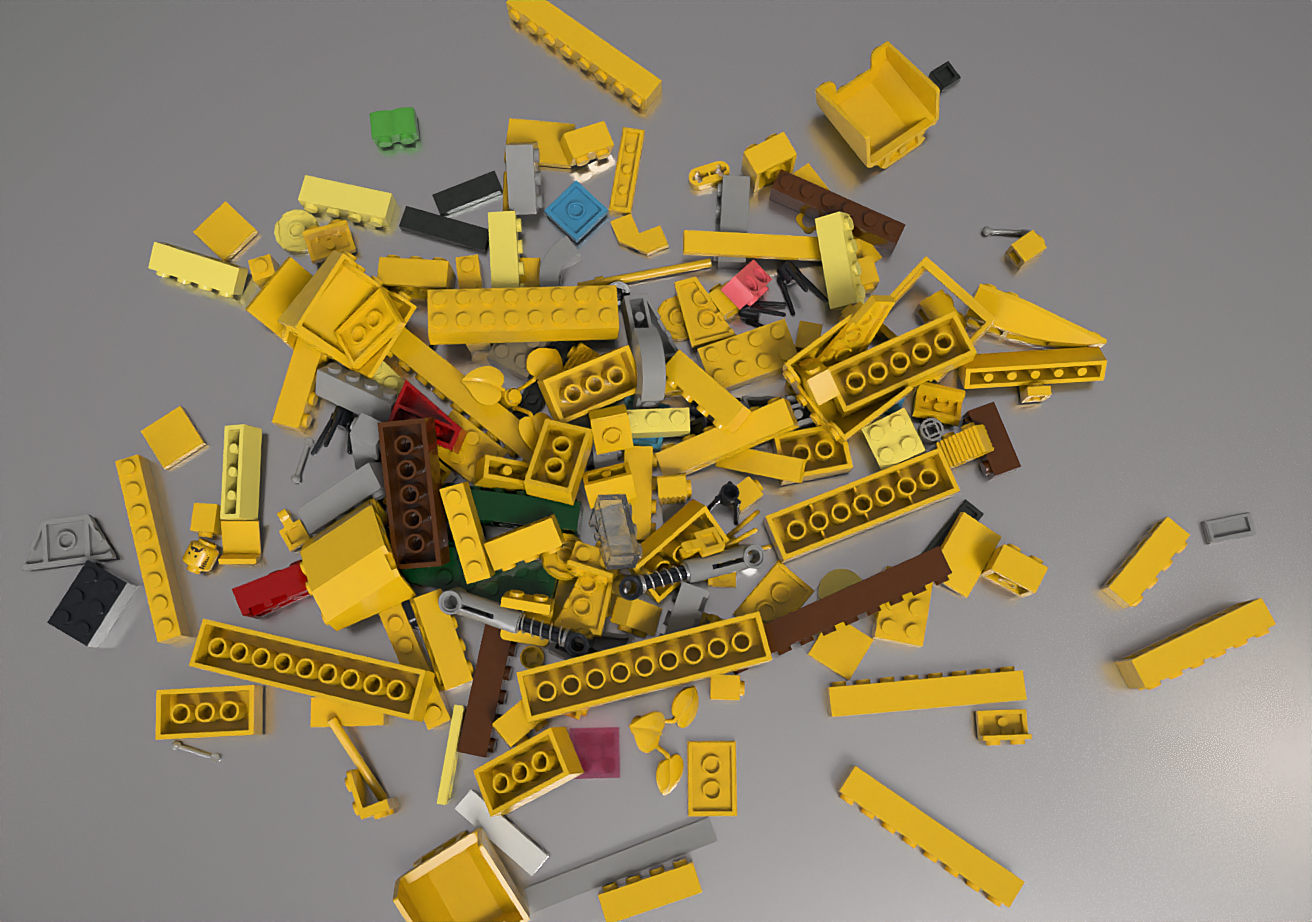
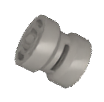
[917,418,944,446]

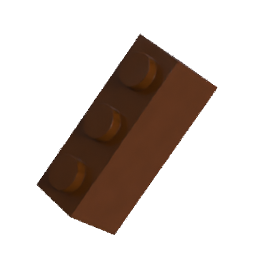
[962,402,1021,480]

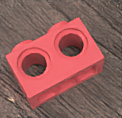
[721,259,772,309]

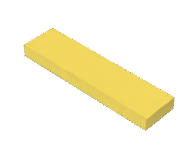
[437,704,467,805]

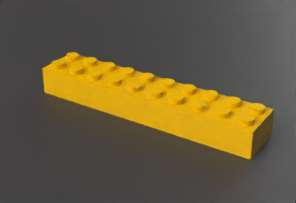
[516,611,772,723]
[189,618,436,722]

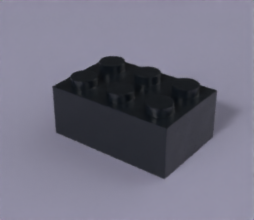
[47,560,138,648]

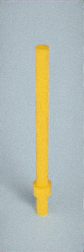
[577,258,712,286]

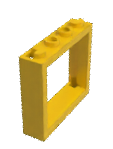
[877,256,997,383]

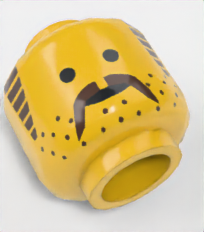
[182,537,219,575]

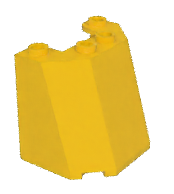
[815,41,940,169]
[278,250,417,378]
[782,312,914,444]
[300,497,416,632]
[393,827,530,922]

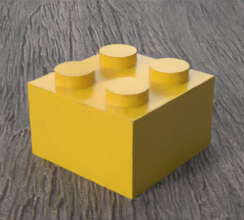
[741,131,797,192]
[981,543,1048,598]

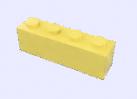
[298,175,396,227]
[488,210,525,288]
[815,212,865,311]
[148,242,249,298]
[627,407,690,439]
[220,424,262,521]

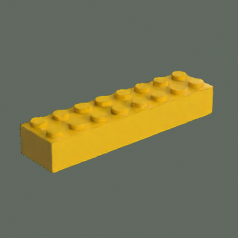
[427,285,619,345]
[763,447,960,564]

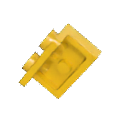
[302,219,357,264]
[912,382,966,426]
[975,709,1032,746]

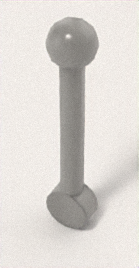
[982,226,1030,236]
[291,437,314,483]
[171,740,221,763]

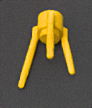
[724,510,772,560]

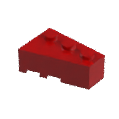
[387,380,468,454]
[232,560,310,619]

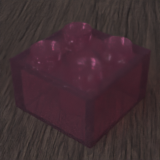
[570,727,621,779]

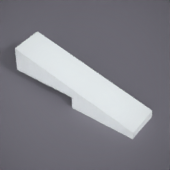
[455,789,549,876]

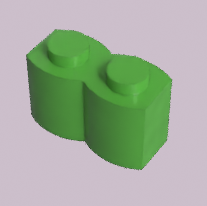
[369,107,419,147]

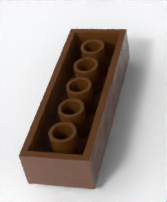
[377,417,450,569]

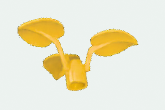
[460,348,563,451]
[628,685,699,796]

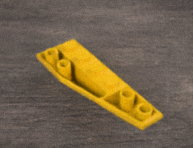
[964,283,1107,349]

